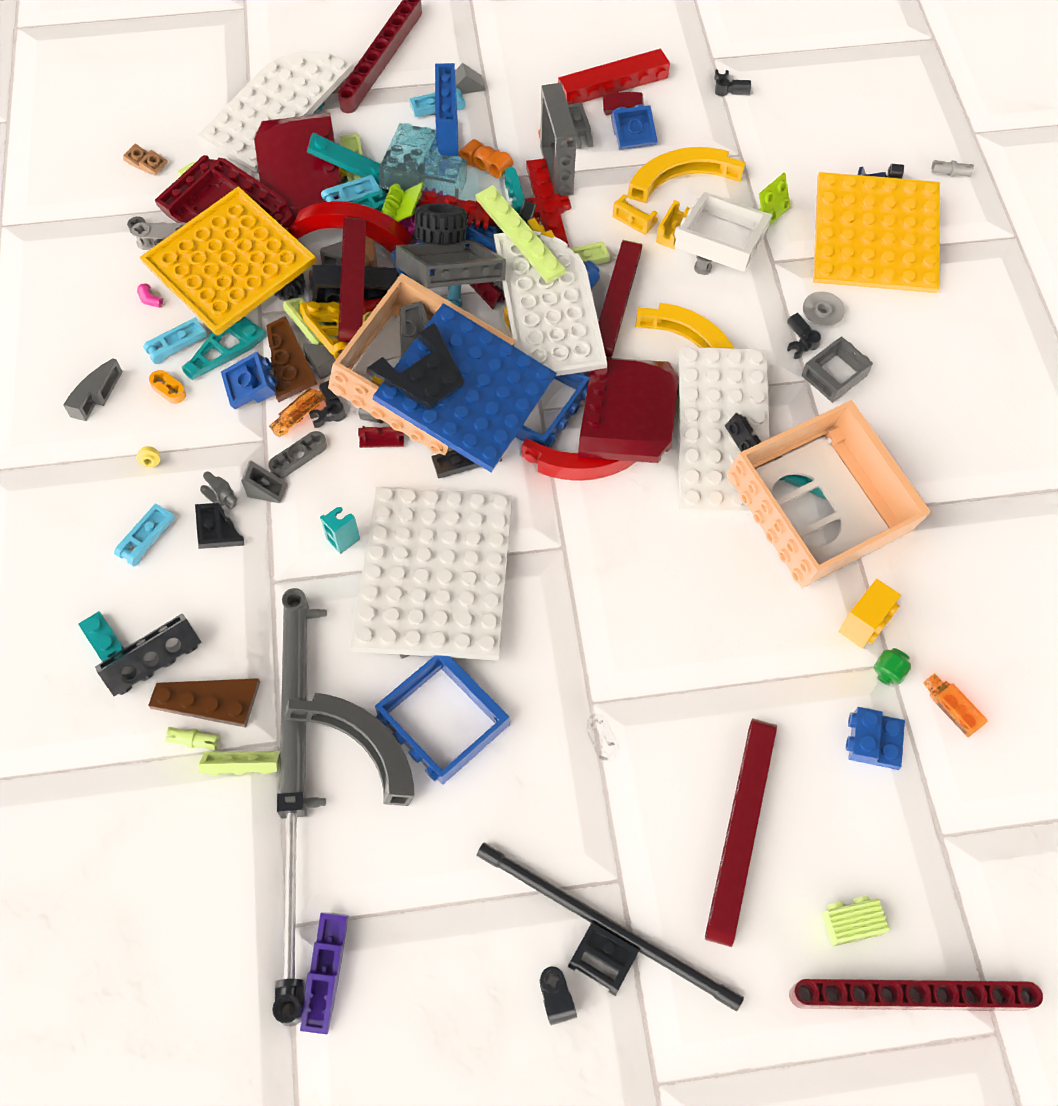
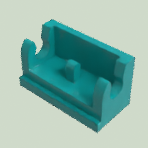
[320,507,360,554]

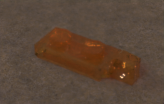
[269,388,325,438]
[923,673,988,738]

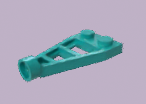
[181,316,267,380]

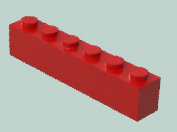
[558,48,670,105]

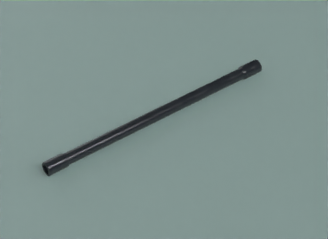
[476,842,744,1012]

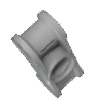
[131,222,186,250]

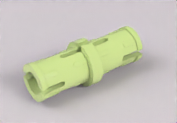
[165,727,220,751]

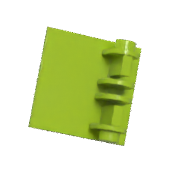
[758,172,791,226]
[381,182,424,222]

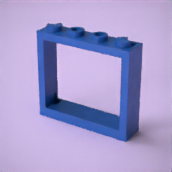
[435,63,459,176]
[515,373,589,447]
[375,655,510,785]

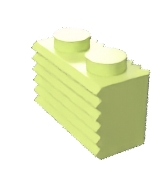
[822,896,889,947]

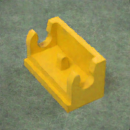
[612,194,658,235]
[656,200,690,249]

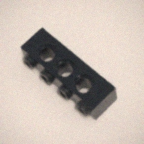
[95,613,202,697]

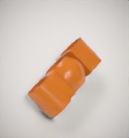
[458,139,514,178]

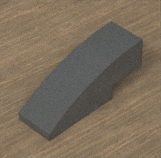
[63,358,123,422]

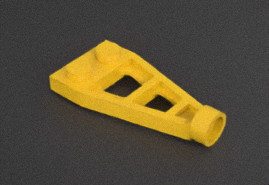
[299,301,348,359]

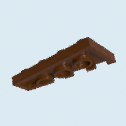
[266,316,318,403]
[148,678,260,728]

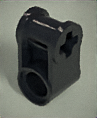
[539,966,577,1026]

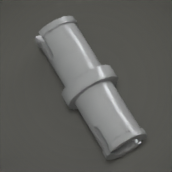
[931,160,974,177]

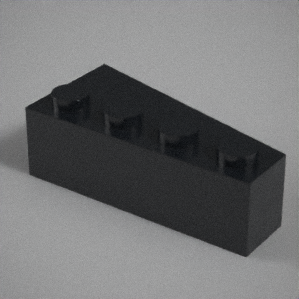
[308,265,398,303]

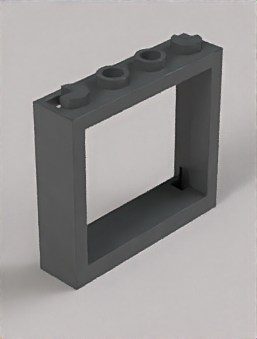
[540,82,577,196]
[396,239,506,288]

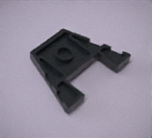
[366,323,465,410]

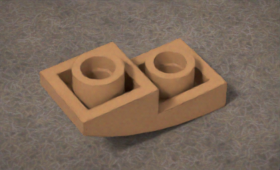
[123,143,168,175]
[365,236,377,267]

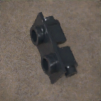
[724,413,761,452]

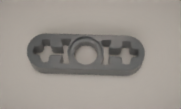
[268,431,327,478]

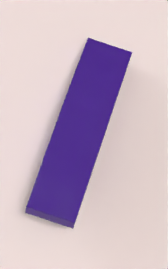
[300,912,349,1035]

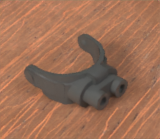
[200,471,238,510]

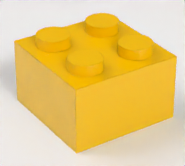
[838,578,901,649]

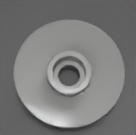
[802,291,845,326]

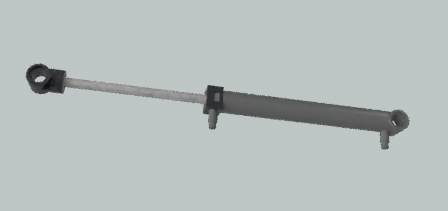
[272,588,327,1027]

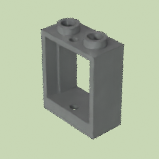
[801,336,873,403]

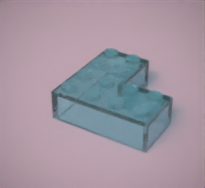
[379,123,468,199]

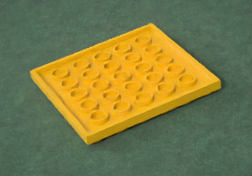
[813,172,940,293]
[139,187,317,336]

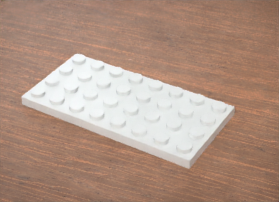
[678,347,771,515]

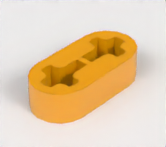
[149,370,186,404]

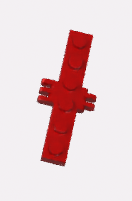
[524,158,572,247]
[418,190,540,229]

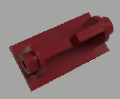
[469,282,505,310]
[358,426,404,448]

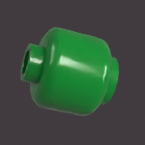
[874,648,911,686]

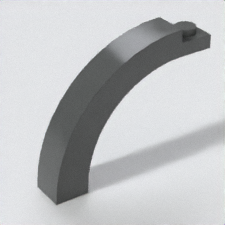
[284,692,415,806]

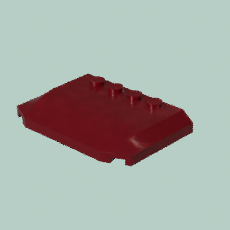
[254,113,341,220]
[154,155,294,228]
[578,358,678,463]

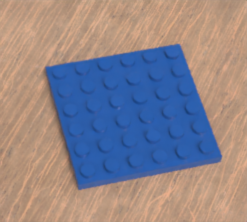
[372,303,557,473]

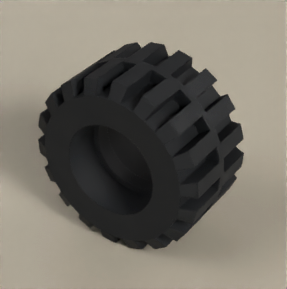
[414,203,467,245]

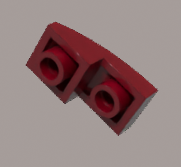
[603,92,644,116]

